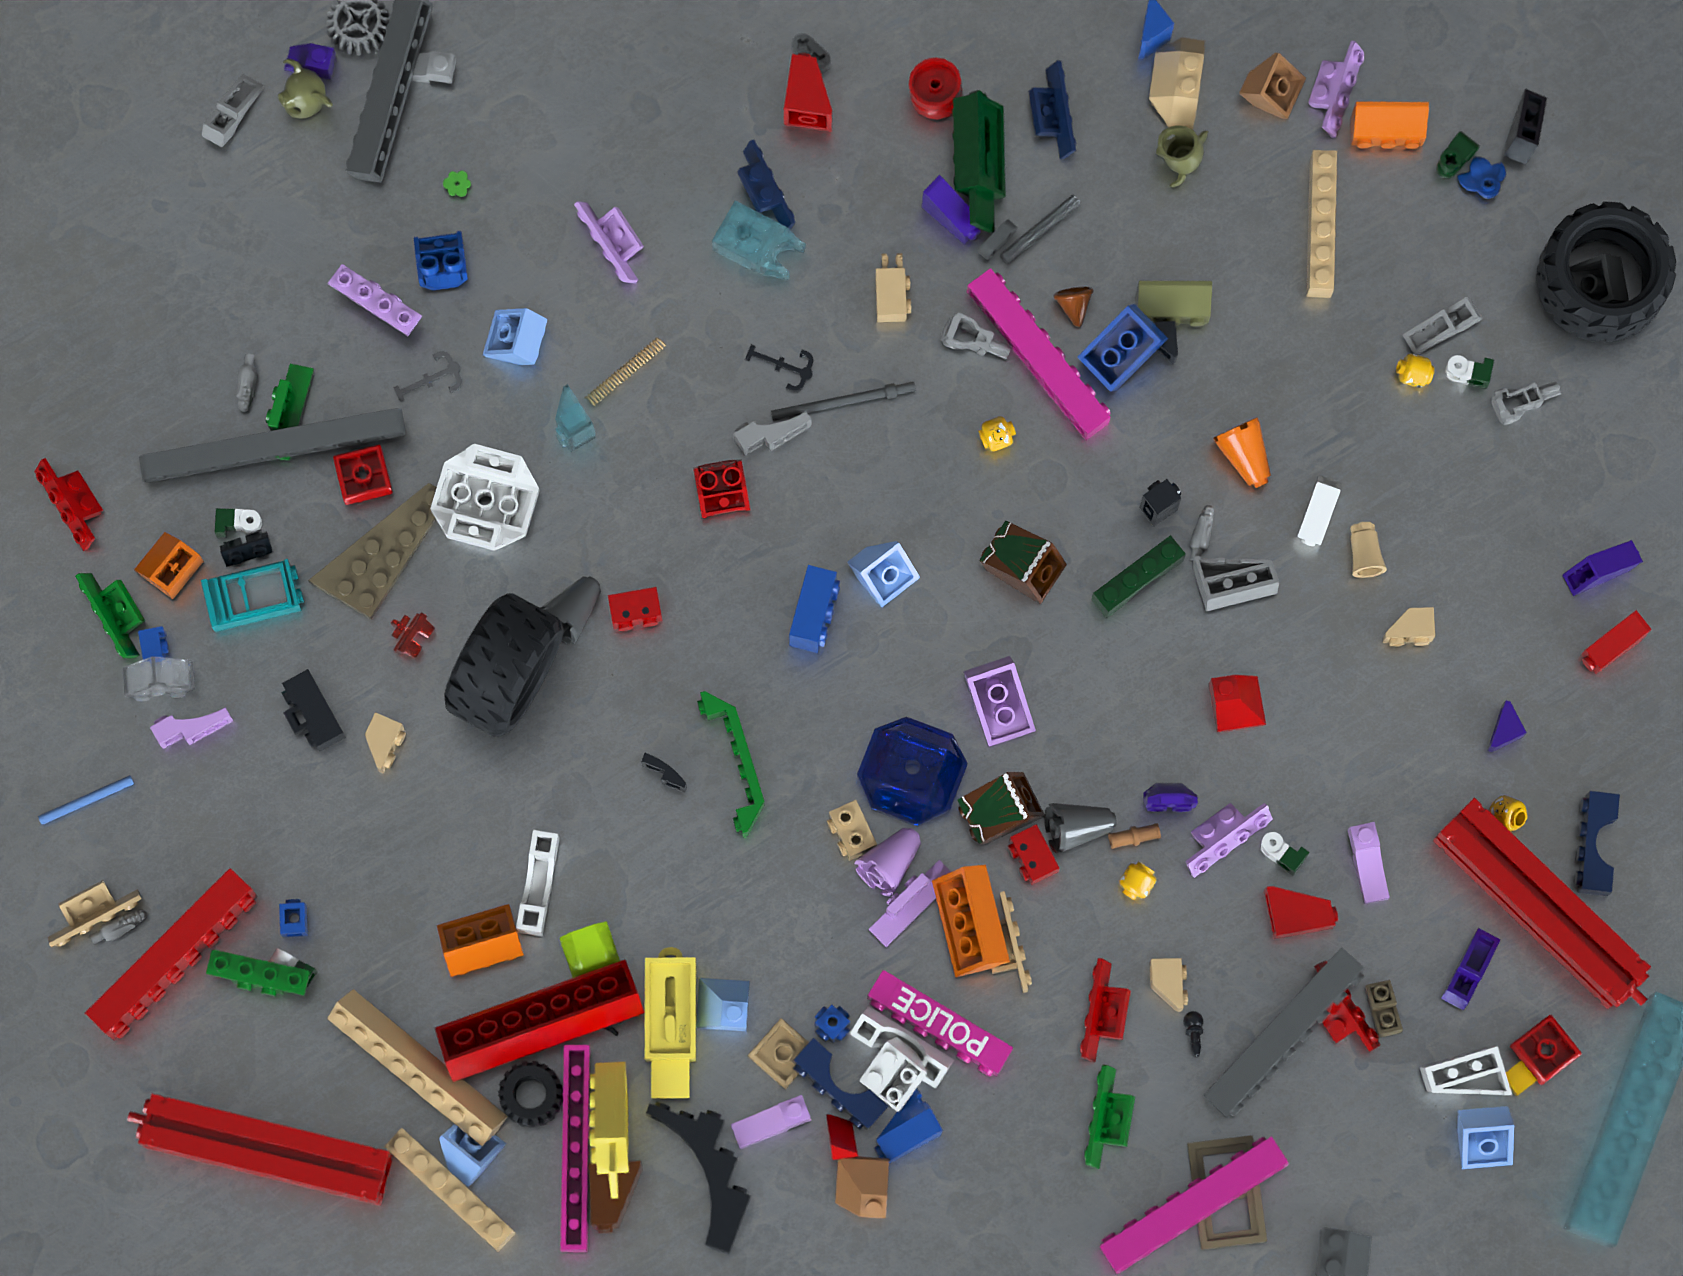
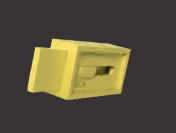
[645,947,696,1098]
[590,1062,628,1198]

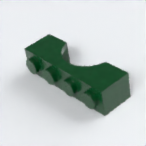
[1091,535,1186,619]

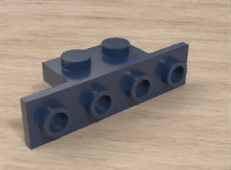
[1029,60,1076,159]
[737,140,796,234]

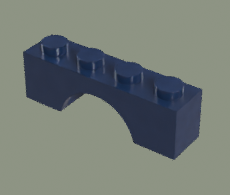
[1574,791,1620,896]
[791,1038,889,1130]

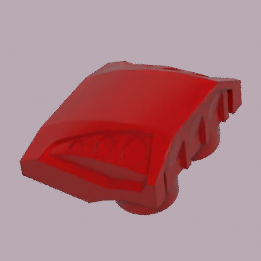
[693,459,750,518]

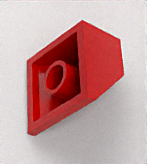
[1208,675,1266,732]

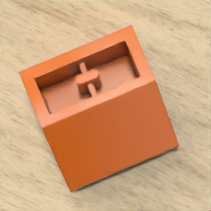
[134,532,204,600]

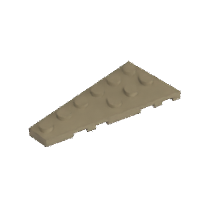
[308,483,437,620]

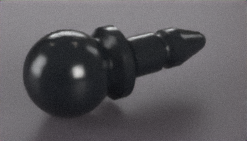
[1183,1011,1204,1057]

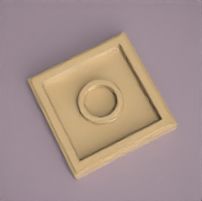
[748,1018,808,1090]

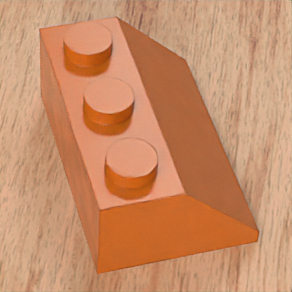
[1350,102,1429,149]
[437,904,524,977]

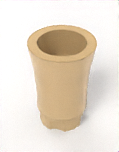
[1350,522,1387,578]

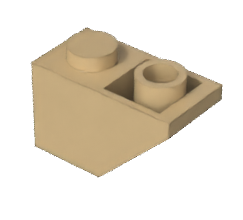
[1382,607,1435,646]
[365,712,406,773]
[1149,958,1188,1012]

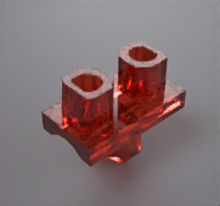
[391,612,435,658]

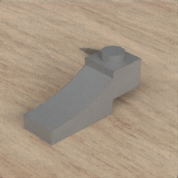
[411,51,456,84]
[202,74,263,147]
[1403,297,1483,355]
[734,412,811,456]

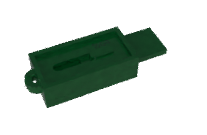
[952,90,1005,233]

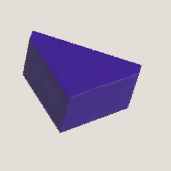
[1487,700,1527,752]

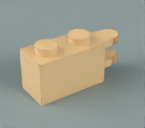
[875,253,911,322]

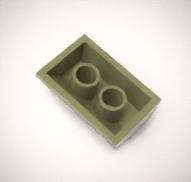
[1135,281,1212,327]

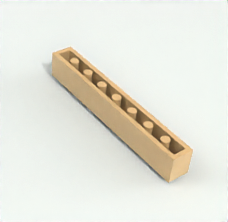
[327,989,508,1146]

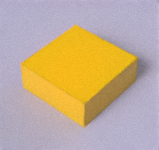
[1506,1061,1537,1096]

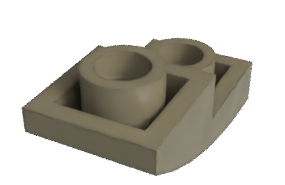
[1365,980,1403,1038]

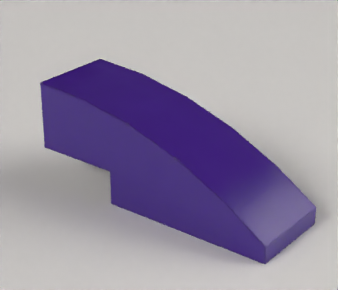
[1441,928,1501,1010]

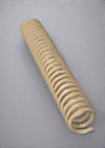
[584,337,666,406]

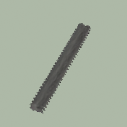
[1000,195,1081,264]

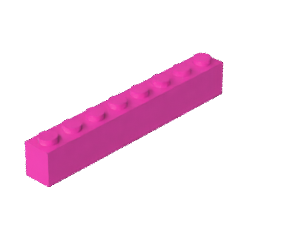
[967,268,1111,440]
[561,1045,591,1252]
[1100,1136,1288,1274]

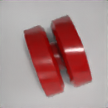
[909,57,963,120]

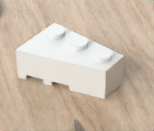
[1420,1045,1512,1095]

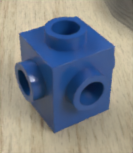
[815,1005,850,1043]

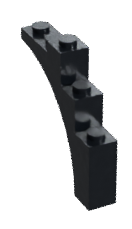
[646,1102,751,1255]

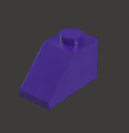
[284,43,337,80]

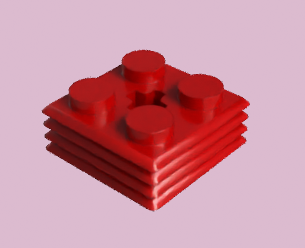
[333,444,393,505]
[1510,1015,1582,1085]

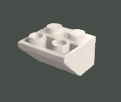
[859,1037,928,1112]

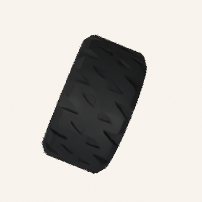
[1536,201,1676,342]
[444,593,563,737]

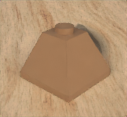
[1239,53,1306,119]
[835,1157,889,1218]

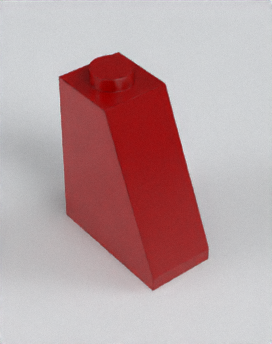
[1581,610,1652,674]
[1264,886,1338,939]

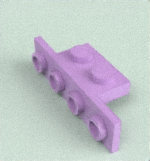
[1308,41,1364,138]
[574,201,644,283]
[328,264,422,336]
[1185,803,1273,878]
[868,860,951,947]

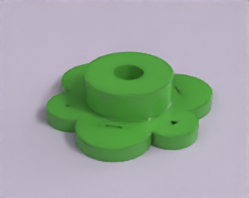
[443,171,471,197]

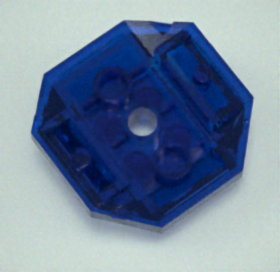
[857,717,968,827]

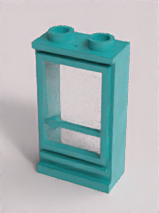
[201,559,304,632]

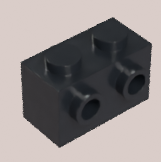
[1139,479,1182,527]

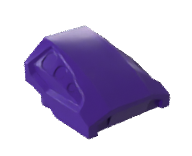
[1143,783,1198,812]

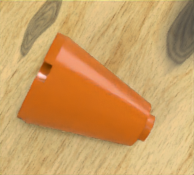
[1213,417,1271,488]

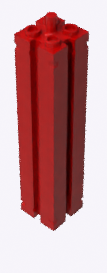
[1433,797,1651,1009]
[127,1093,394,1206]

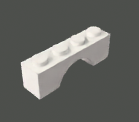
[516,830,560,937]
[850,1006,954,1089]

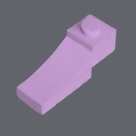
[150,708,233,749]
[1348,822,1390,904]
[731,1095,811,1149]

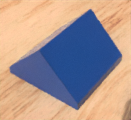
[1139,0,1174,59]

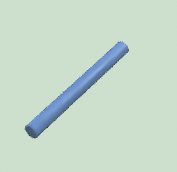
[38,775,134,825]

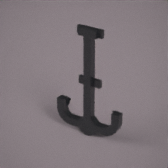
[745,344,813,392]

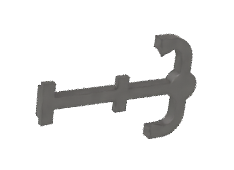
[393,351,462,402]

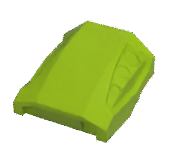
[559,921,620,978]

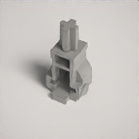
[940,312,1012,359]
[1491,381,1561,425]

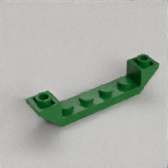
[697,691,765,837]

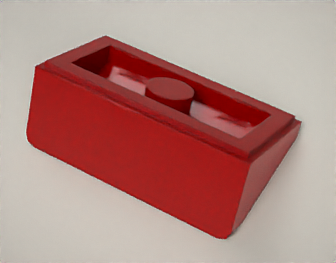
[826,1114,858,1160]

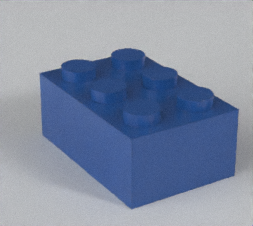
[1078,304,1168,392]
[789,565,840,653]

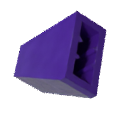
[922,175,981,245]
[1562,540,1643,596]

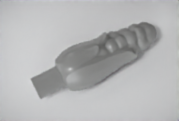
[236,354,257,412]
[1190,505,1214,561]
[90,909,147,944]

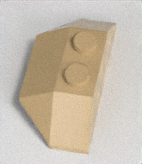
[1149,37,1205,129]

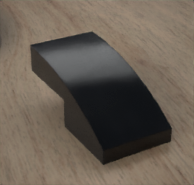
[641,753,687,792]

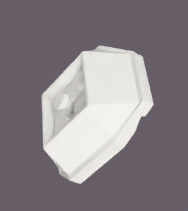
[430,444,539,551]

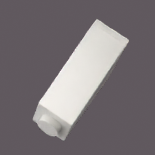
[1298,475,1342,546]

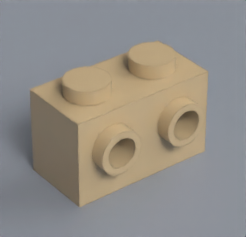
[827,800,877,861]

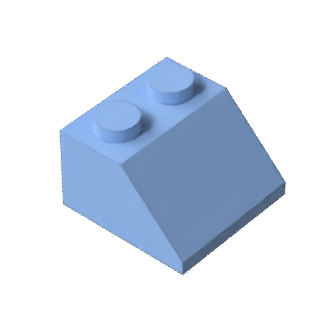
[483,308,547,365]
[1457,1106,1514,1169]

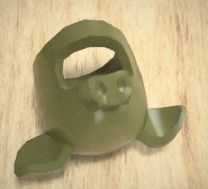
[278,59,333,119]
[1156,125,1208,187]

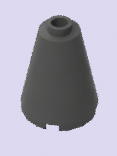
[540,576,601,644]
[1045,803,1117,853]

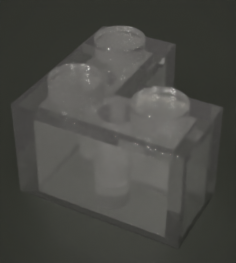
[123,656,195,701]

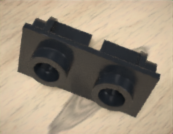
[219,531,273,567]

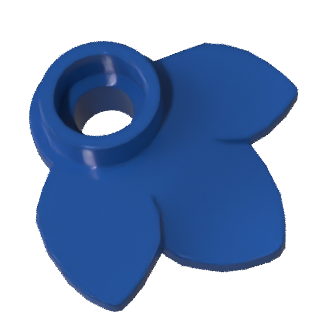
[1458,156,1506,199]

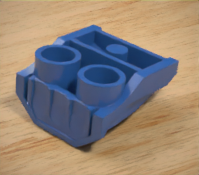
[413,231,468,291]

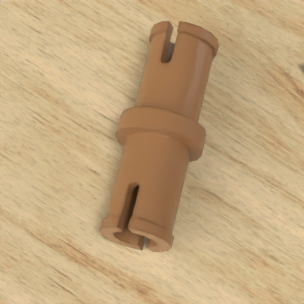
[1108,823,1161,849]

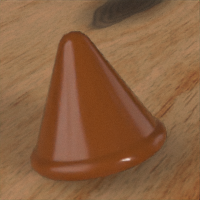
[1053,287,1094,327]

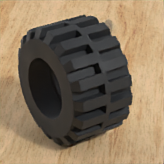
[498,1061,563,1127]

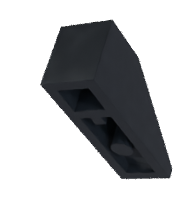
[1504,89,1547,164]

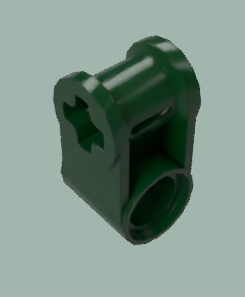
[1437,131,1480,178]

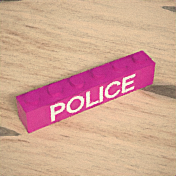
[867,970,1013,1077]

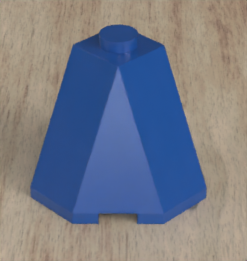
[874,1088,942,1164]

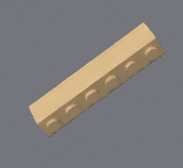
[1306,150,1337,298]
[384,1128,516,1252]

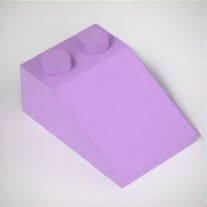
[963,656,1036,747]

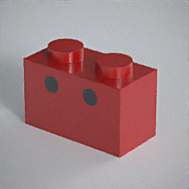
[608,587,662,631]
[1007,824,1059,886]

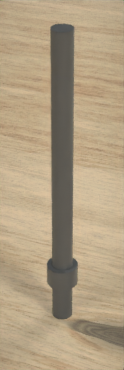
[771,381,916,420]

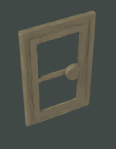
[1187,1135,1267,1250]

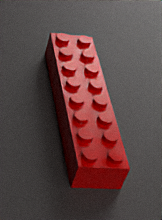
[85,868,258,1040]
[434,959,645,1082]

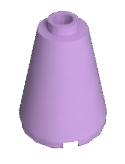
[855,828,921,897]

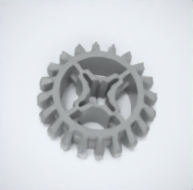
[326,0,390,56]

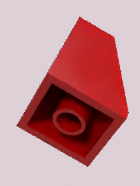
[784,53,832,131]

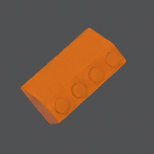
[932,865,1010,977]

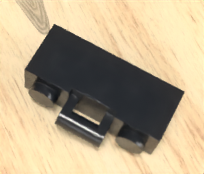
[281,669,346,751]

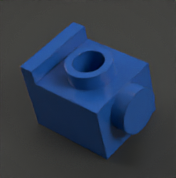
[138,626,169,667]
[279,899,308,938]

